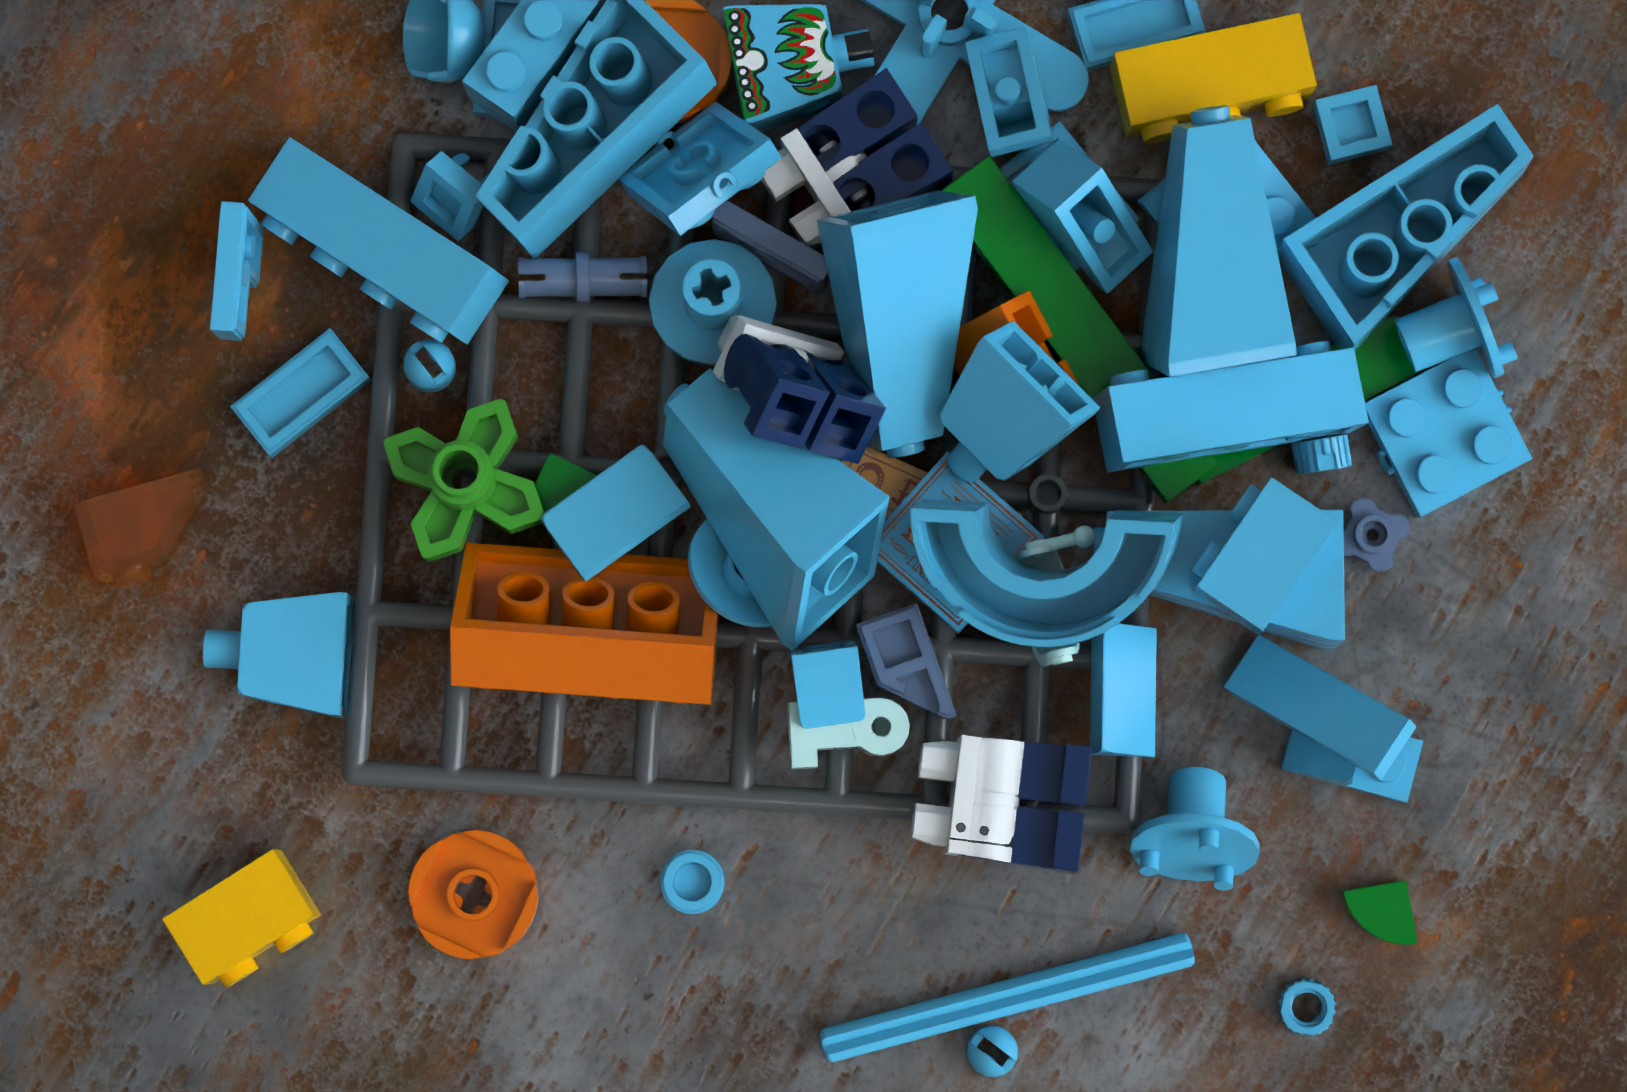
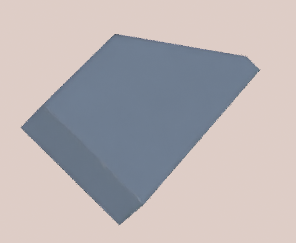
[856,603,957,720]

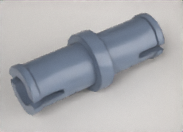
[518,251,647,303]

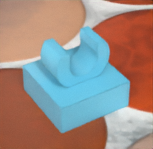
[410,151,489,241]

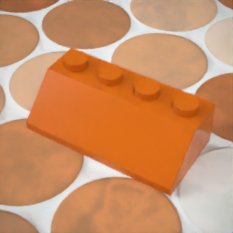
[450,543,719,705]

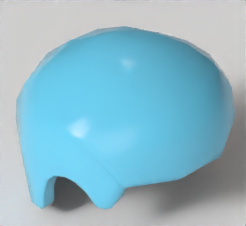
[403,0,486,83]

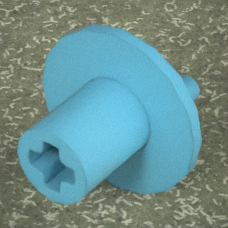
[649,239,777,366]
[1394,257,1518,378]
[1130,767,1260,890]

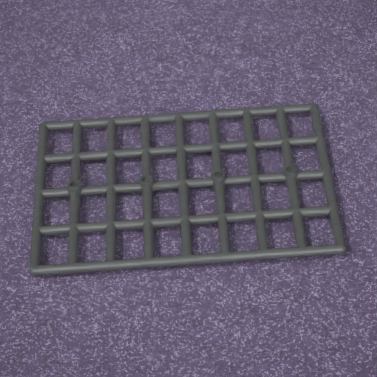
[342,132,1162,833]

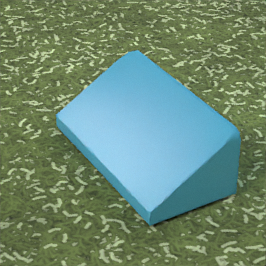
[541,445,691,582]
[1090,623,1157,758]

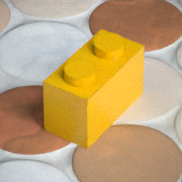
[162,849,322,989]

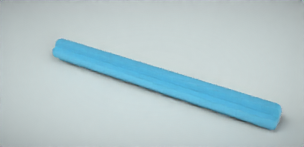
[820,933,1195,1062]

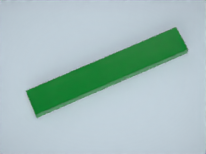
[942,156,1219,504]

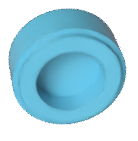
[660,850,725,914]

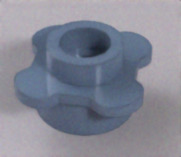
[1344,498,1410,572]

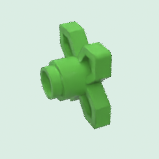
[383,399,544,562]

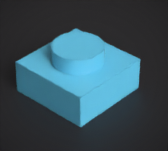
[1312,85,1392,165]

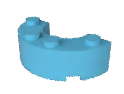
[910,499,1183,647]

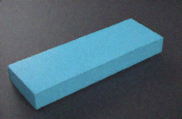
[1224,635,1417,781]

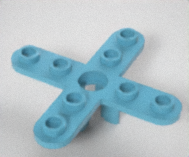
[860,0,1089,150]

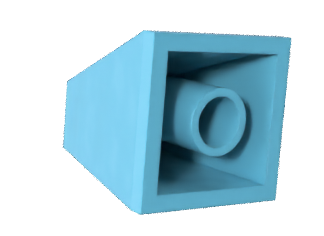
[1140,105,1297,377]
[816,190,978,458]
[663,368,890,651]
[1093,510,1345,649]

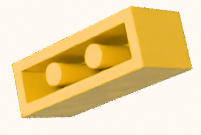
[1109,13,1317,143]

